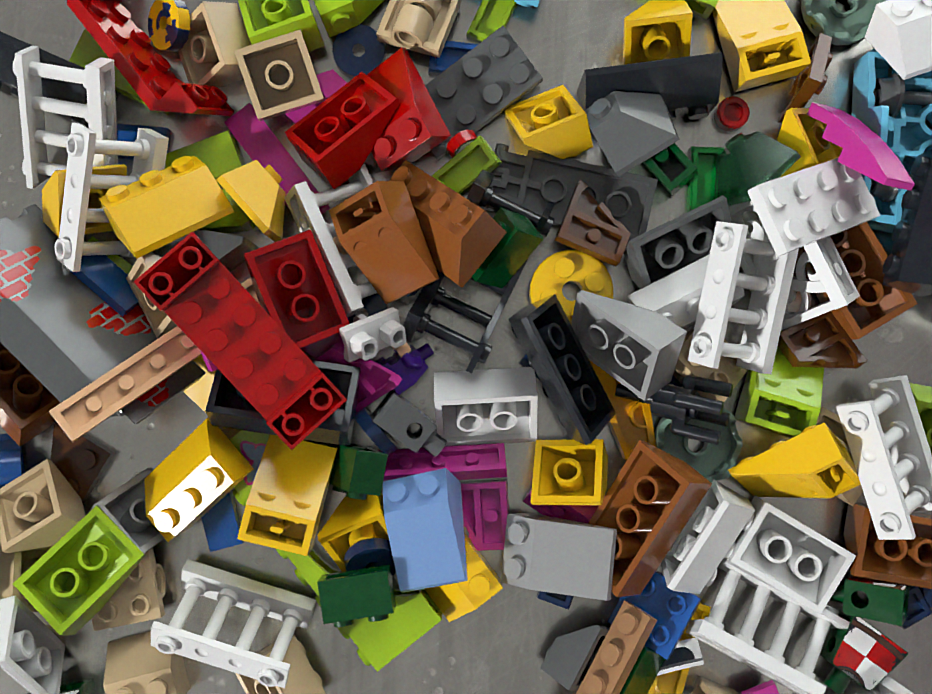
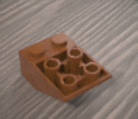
[328,181,439,304]

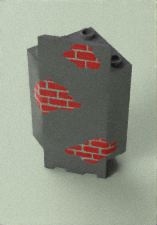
[0,204,206,424]

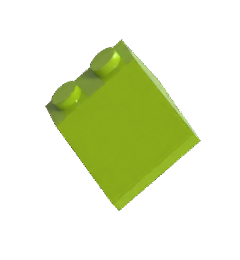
[238,0,325,52]
[13,505,145,635]

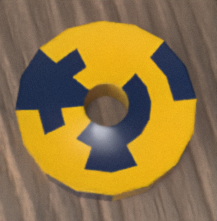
[148,0,191,52]

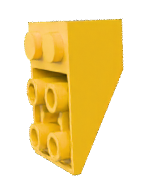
[712,0,811,92]
[728,422,861,498]
[237,434,338,556]

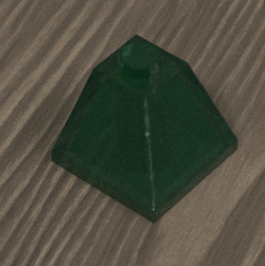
[714,131,801,206]

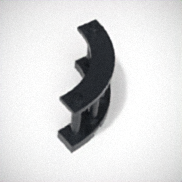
[403,169,555,374]

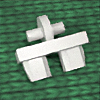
[339,307,406,363]

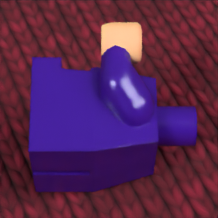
[375,342,434,395]

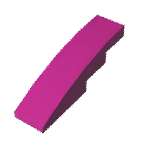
[807,102,915,191]
[224,103,330,214]

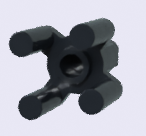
[615,375,733,445]

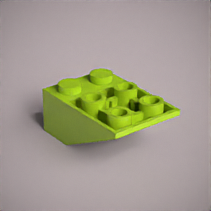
[735,331,824,438]

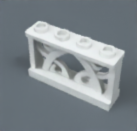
[729,197,860,331]

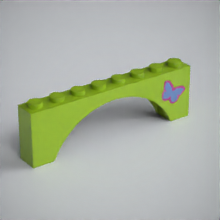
[230,430,442,672]

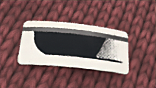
[657,638,704,676]

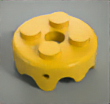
[529,250,613,324]

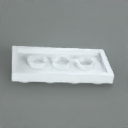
[747,158,881,257]

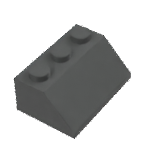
[624,196,732,289]

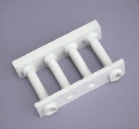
[13,46,118,189]
[55,123,169,272]
[285,164,377,318]
[687,221,799,374]
[836,375,932,540]
[686,558,850,694]
[151,559,316,689]

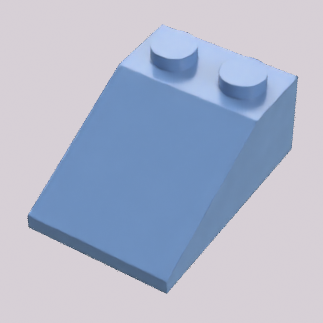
[383,468,468,593]

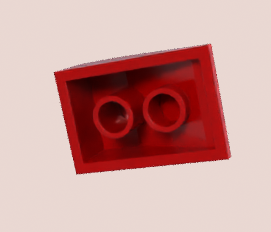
[367,47,451,171]
[284,72,400,190]
[243,229,350,348]

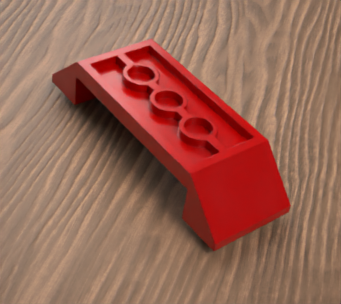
[67,0,234,116]
[133,231,347,450]

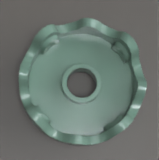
[801,0,888,45]
[655,408,743,482]

